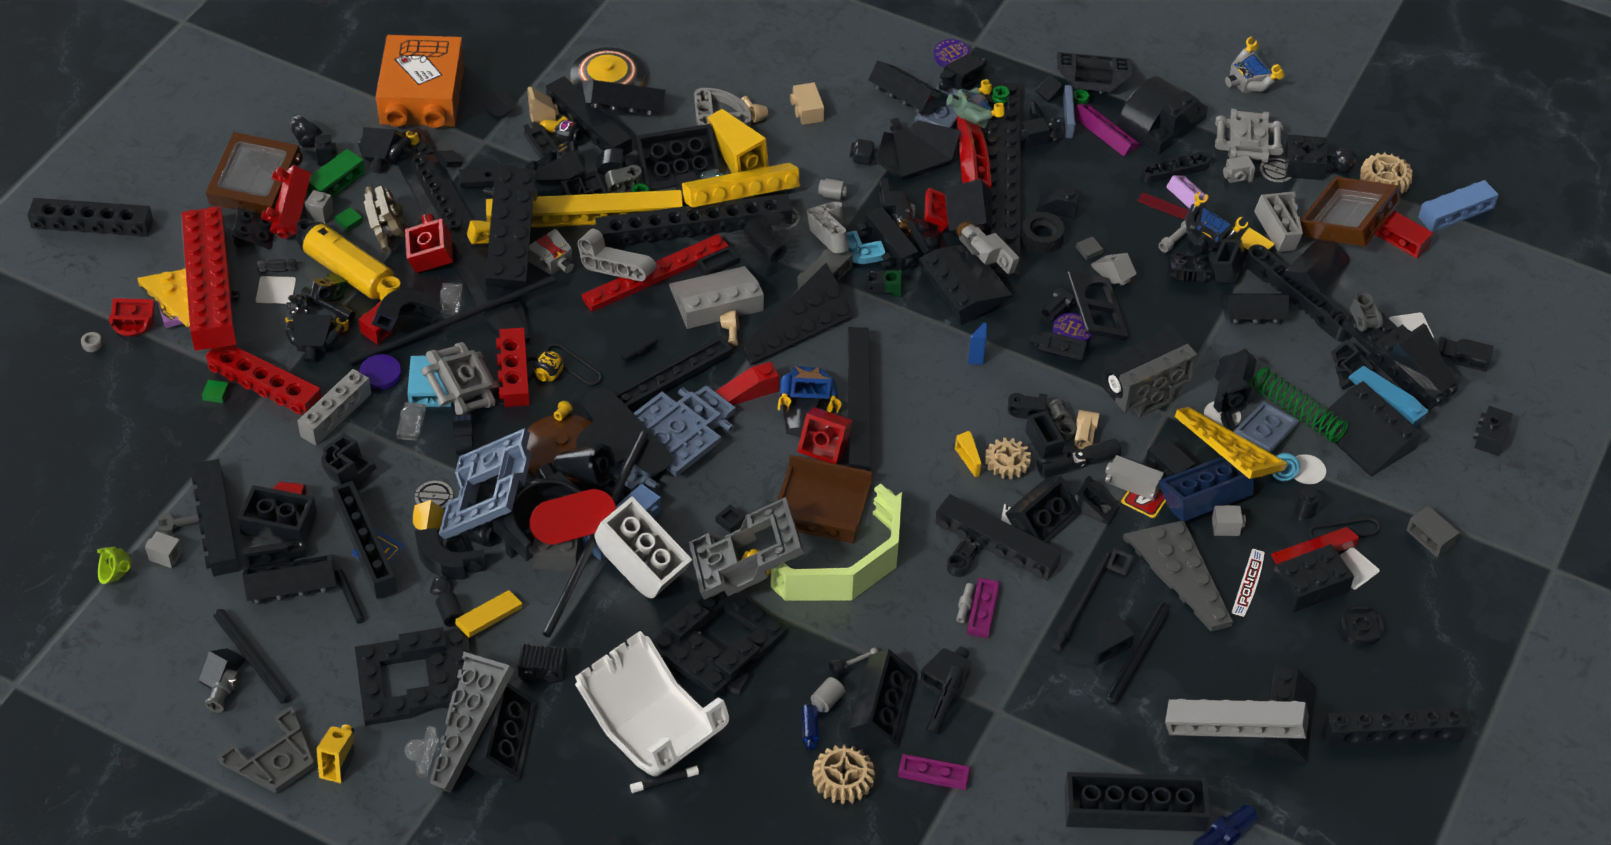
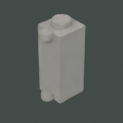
[1105,455,1164,501]

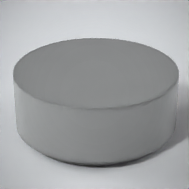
[81,332,103,352]

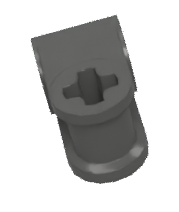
[605,165,643,193]
[1350,291,1383,331]

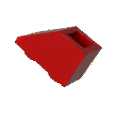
[359,302,392,345]

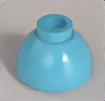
[1272,453,1300,481]

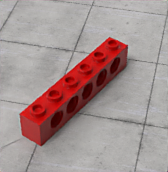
[206,345,322,415]

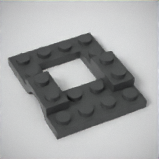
[689,497,804,600]

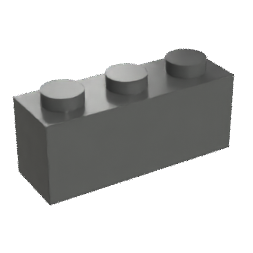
[797,248,853,290]

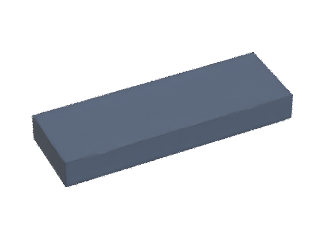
[1063,85,1075,138]

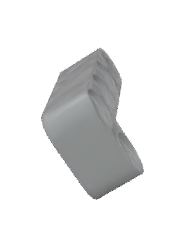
[807,202,849,253]
[578,229,656,281]

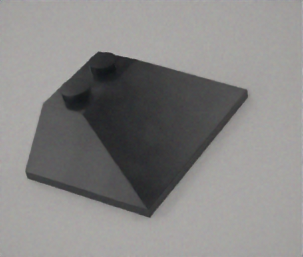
[1057,52,1132,94]

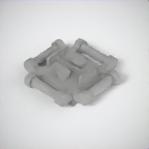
[1215,108,1283,163]
[421,342,500,415]

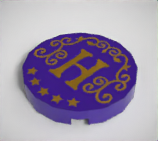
[934,39,970,67]
[1052,313,1092,343]

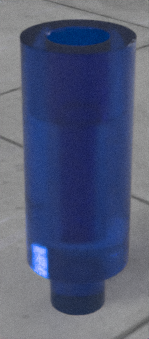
[801,705,819,750]

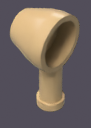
[741,96,768,123]
[720,310,739,346]

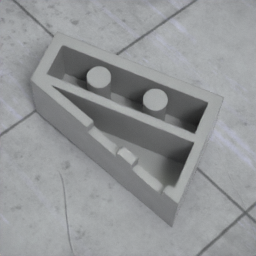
[1254,191,1303,252]

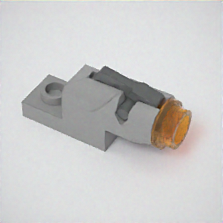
[956,221,1019,274]

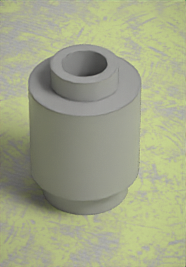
[818,178,847,200]

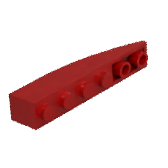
[957,116,992,188]

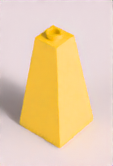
[707,109,769,173]

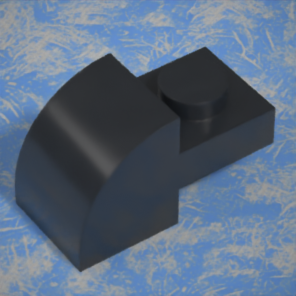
[596,148,639,176]

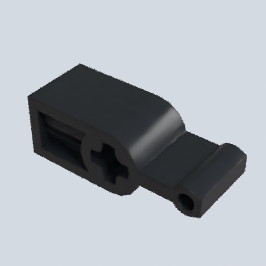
[1437,337,1493,372]

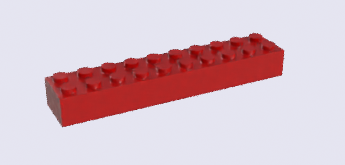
[181,206,236,351]

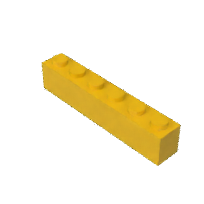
[682,163,800,207]

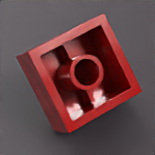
[797,407,853,464]

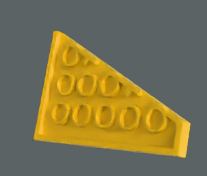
[137,268,190,327]

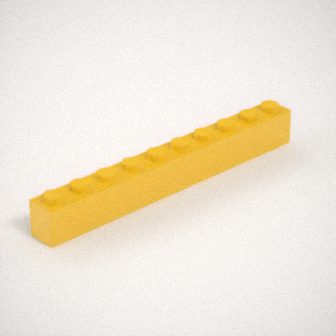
[486,190,683,227]

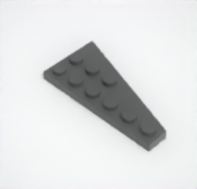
[429,652,515,793]

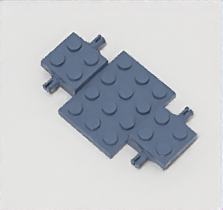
[610,386,735,493]

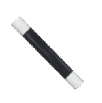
[630,766,699,793]

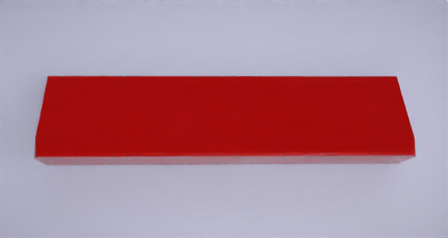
[1271,527,1359,564]

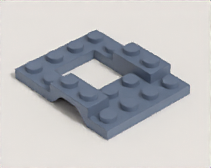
[439,428,532,539]

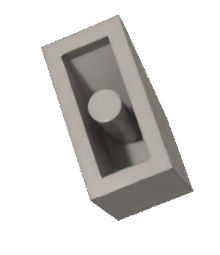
[1091,253,1136,285]

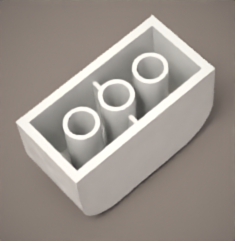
[595,496,692,598]

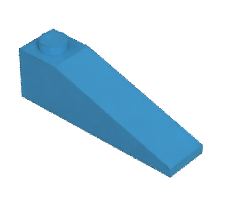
[1349,366,1428,428]

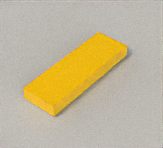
[455,590,523,638]

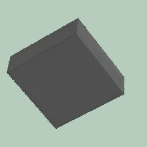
[1076,236,1103,260]

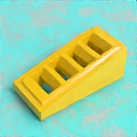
[467,220,491,244]
[955,431,981,478]

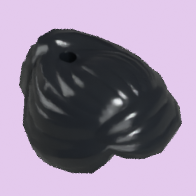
[290,114,323,147]

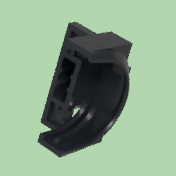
[492,471,582,561]

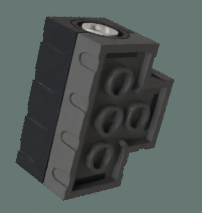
[1101,327,1198,418]

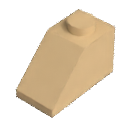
[527,87,558,126]

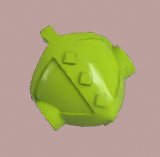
[97,546,132,584]

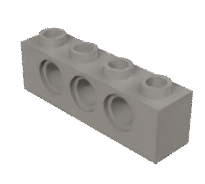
[297,369,372,446]

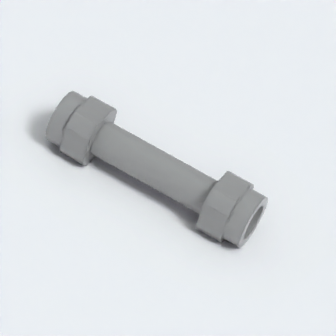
[1158,221,1188,253]

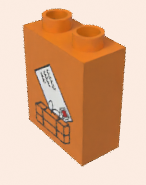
[376,35,465,128]

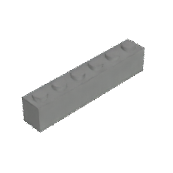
[1165,699,1309,738]

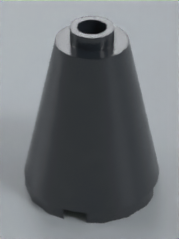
[553,443,615,486]

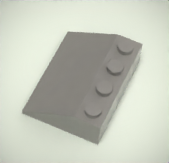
[669,266,764,329]

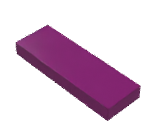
[967,578,1000,638]
[898,754,970,790]

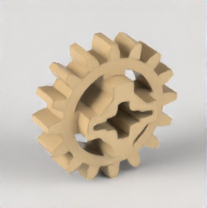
[985,438,1031,479]

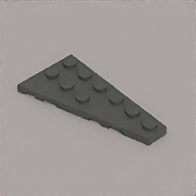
[1123,521,1233,631]

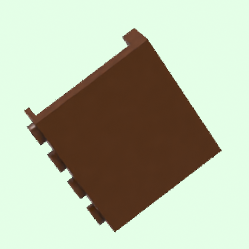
[771,455,872,544]

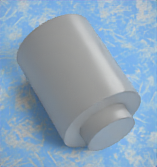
[811,677,845,712]

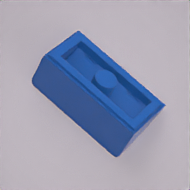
[968,323,987,365]

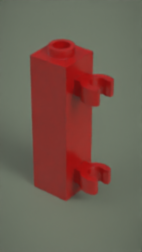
[261,165,311,239]

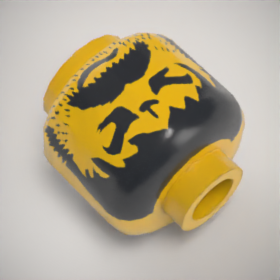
[533,352,564,382]

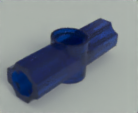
[1193,804,1258,845]

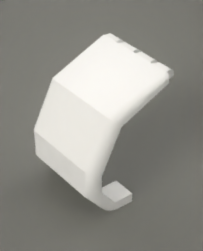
[575,631,729,777]

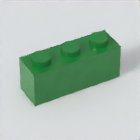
[307,149,365,198]

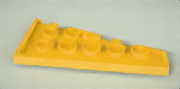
[1174,407,1287,479]

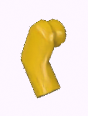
[540,116,568,133]

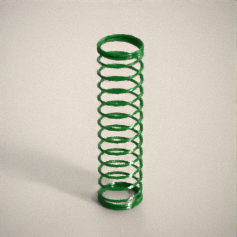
[1252,367,1348,443]

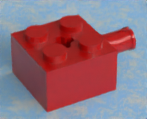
[405,214,453,273]

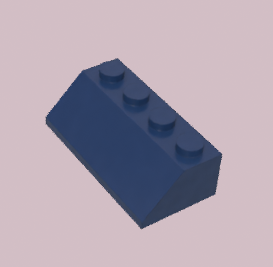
[1159,456,1254,522]

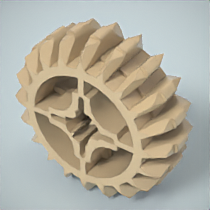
[1360,152,1413,195]
[812,744,875,805]

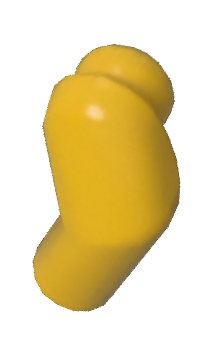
[554,401,573,421]

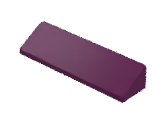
[1074,104,1140,156]

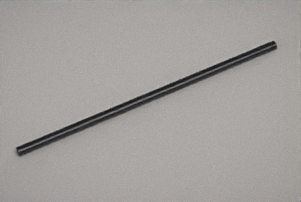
[543,432,648,638]

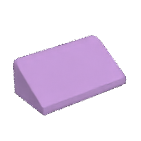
[1167,175,1209,208]

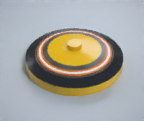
[571,47,645,94]

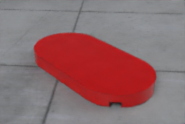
[529,489,616,545]

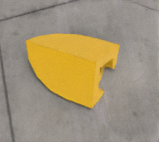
[1240,227,1275,250]
[413,500,445,531]

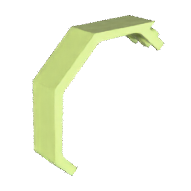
[771,484,902,601]

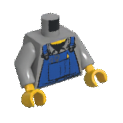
[1225,37,1284,93]

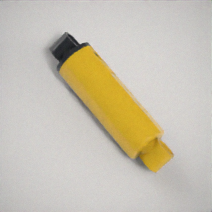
[296,219,400,301]

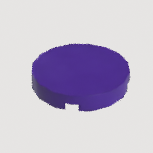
[359,354,401,390]

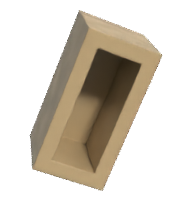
[790,82,824,125]

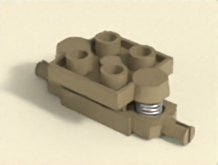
[363,185,408,253]

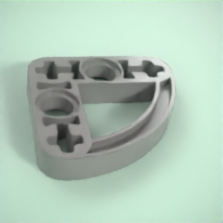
[694,88,751,127]

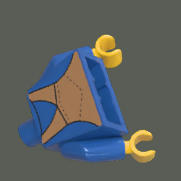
[777,366,842,413]

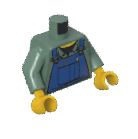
[947,79,1005,128]

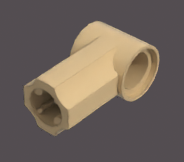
[1074,410,1100,449]

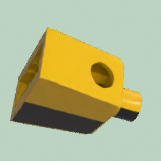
[317,724,355,783]

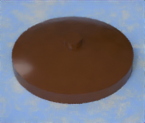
[527,414,592,483]

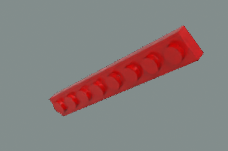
[582,234,728,312]

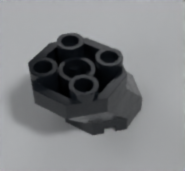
[1213,349,1257,414]

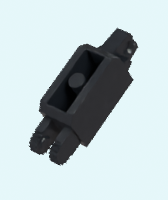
[938,53,987,91]

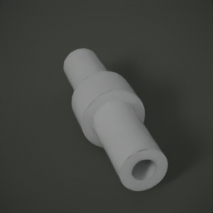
[956,583,974,623]

